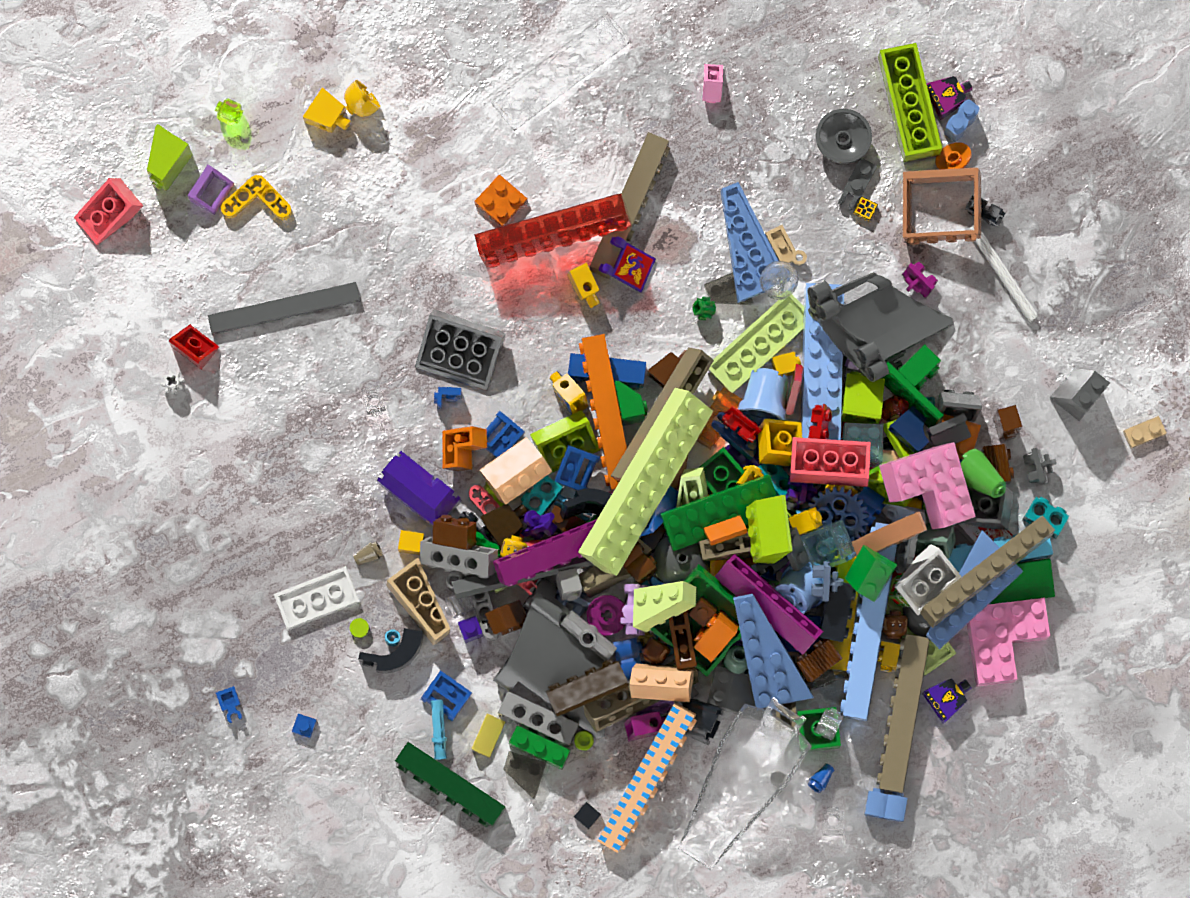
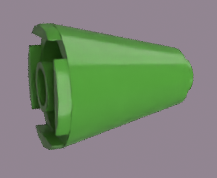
[960,449,1006,498]

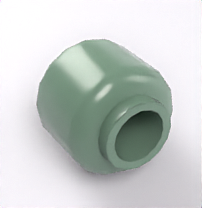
[724,645,748,674]

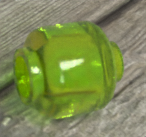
[214,98,244,126]

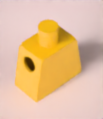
[303,88,351,133]
[567,263,600,309]

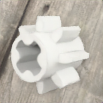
[160,370,185,395]

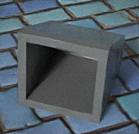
[1050,368,1110,421]

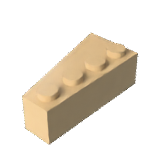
[386,558,450,645]

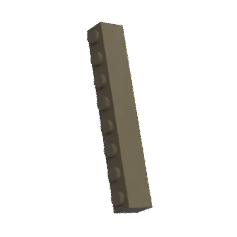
[590,132,671,280]
[611,347,714,482]
[920,515,1055,628]
[876,634,930,793]

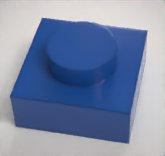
[292,713,317,739]

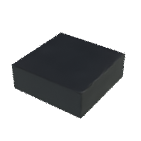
[574,802,601,830]

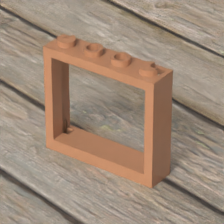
[903,168,981,245]

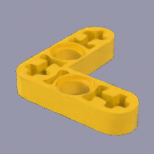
[221,175,292,220]

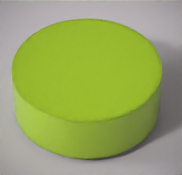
[349,618,369,638]
[574,731,594,751]

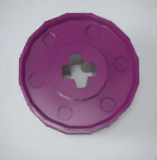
[587,595,626,636]

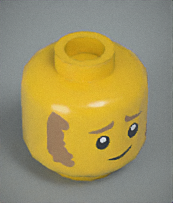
[500,535,527,557]

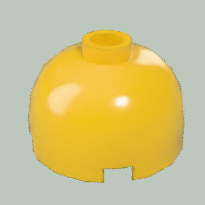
[344,80,381,117]

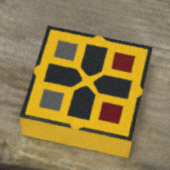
[853,196,878,222]

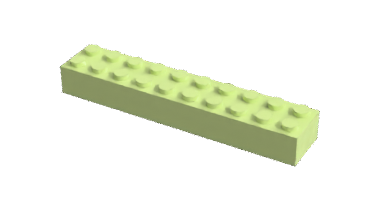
[578,388,713,576]

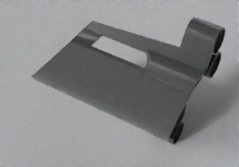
[807,272,953,382]

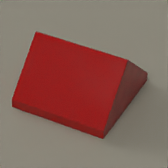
[169,324,219,370]

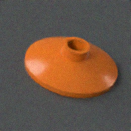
[935,142,972,170]

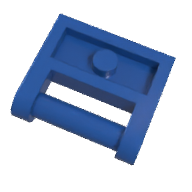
[486,411,525,458]
[554,445,601,490]
[420,670,472,722]

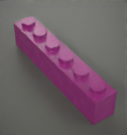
[493,519,597,586]
[715,554,823,654]

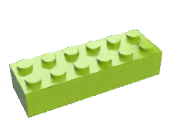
[878,43,942,163]

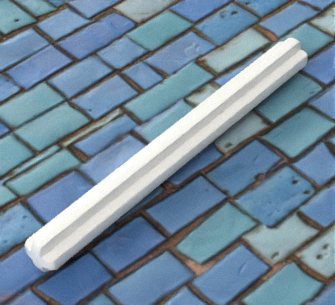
[969,226,1038,322]

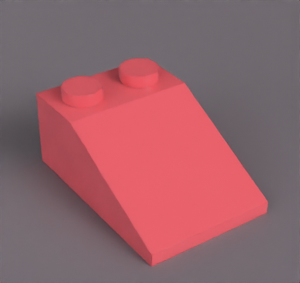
[74,178,143,245]

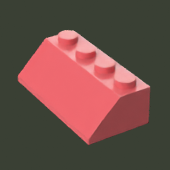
[790,437,871,487]

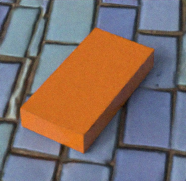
[704,516,747,546]

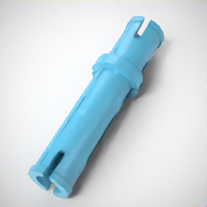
[431,700,447,760]

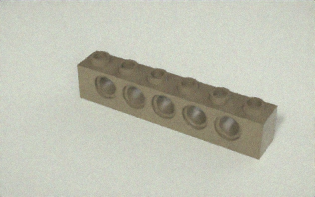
[583,659,699,732]

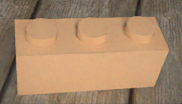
[479,437,552,505]
[630,664,694,702]

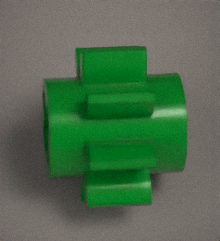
[692,296,716,321]

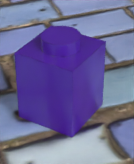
[458,615,483,644]

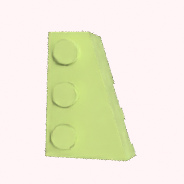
[676,467,708,508]
[633,581,696,632]

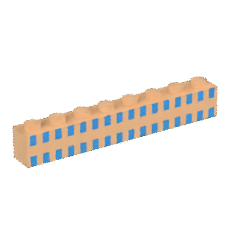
[597,703,697,853]

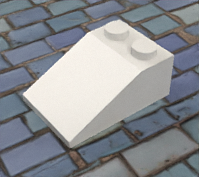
[895,544,961,615]

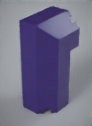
[377,451,462,527]

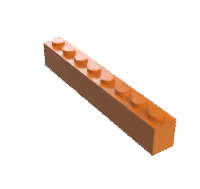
[578,334,627,490]

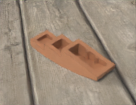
[851,512,927,557]

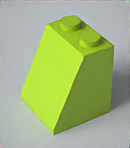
[147,124,193,191]
[841,372,885,427]

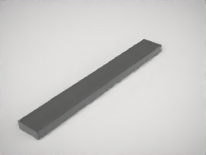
[207,282,360,335]
[451,556,594,599]

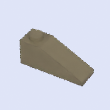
[699,532,753,561]
[578,566,631,598]

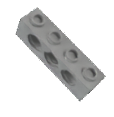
[420,536,498,578]
[498,692,579,747]

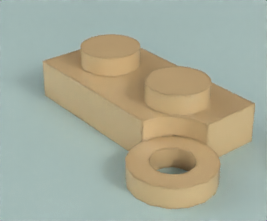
[765,225,807,267]

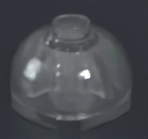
[759,261,799,300]

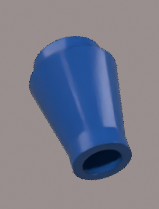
[808,763,835,793]

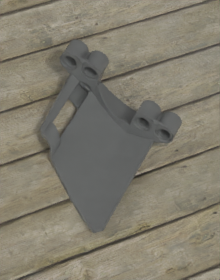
[493,577,605,739]

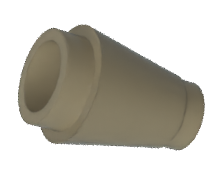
[353,541,383,566]

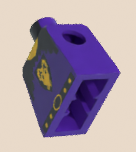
[922,678,972,724]

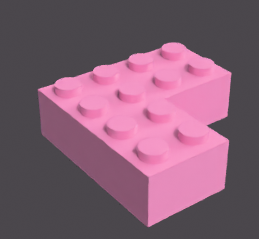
[879,442,976,529]
[967,598,1050,687]

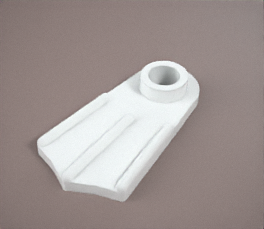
[883,504,928,525]

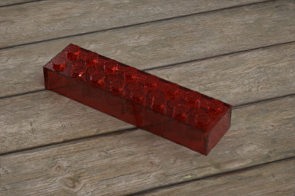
[474,193,632,268]

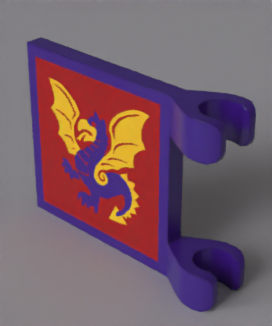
[598,236,656,293]

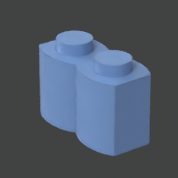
[944,99,980,142]
[864,788,908,822]

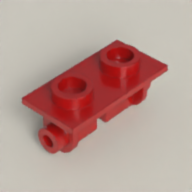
[808,404,832,439]
[722,406,762,443]

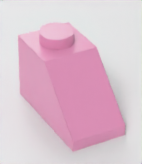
[702,64,723,103]

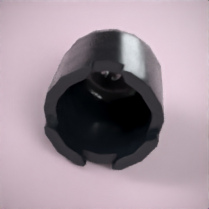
[682,699,724,745]

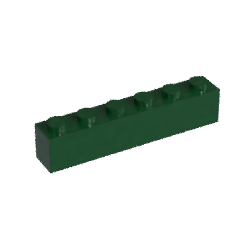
[395,742,506,828]

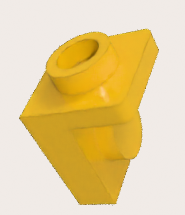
[736,465,764,485]

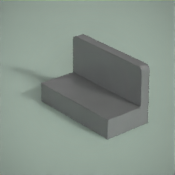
[927,413,971,447]

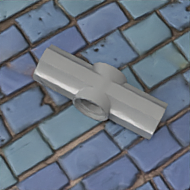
[561,611,617,661]

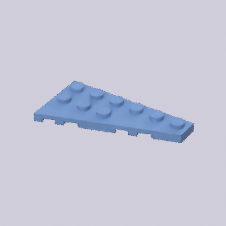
[720,182,789,303]
[926,531,1023,649]
[733,594,814,709]

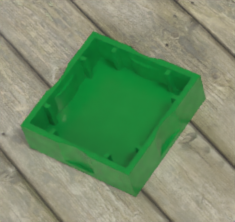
[651,564,741,676]

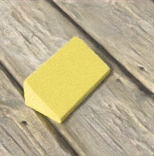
[472,713,505,758]

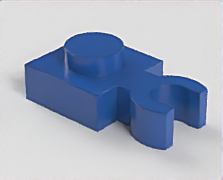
[216,686,242,723]

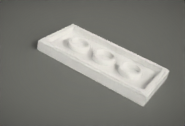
[274,566,360,631]

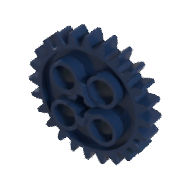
[807,485,869,549]

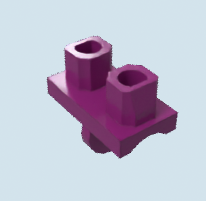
[902,262,938,298]

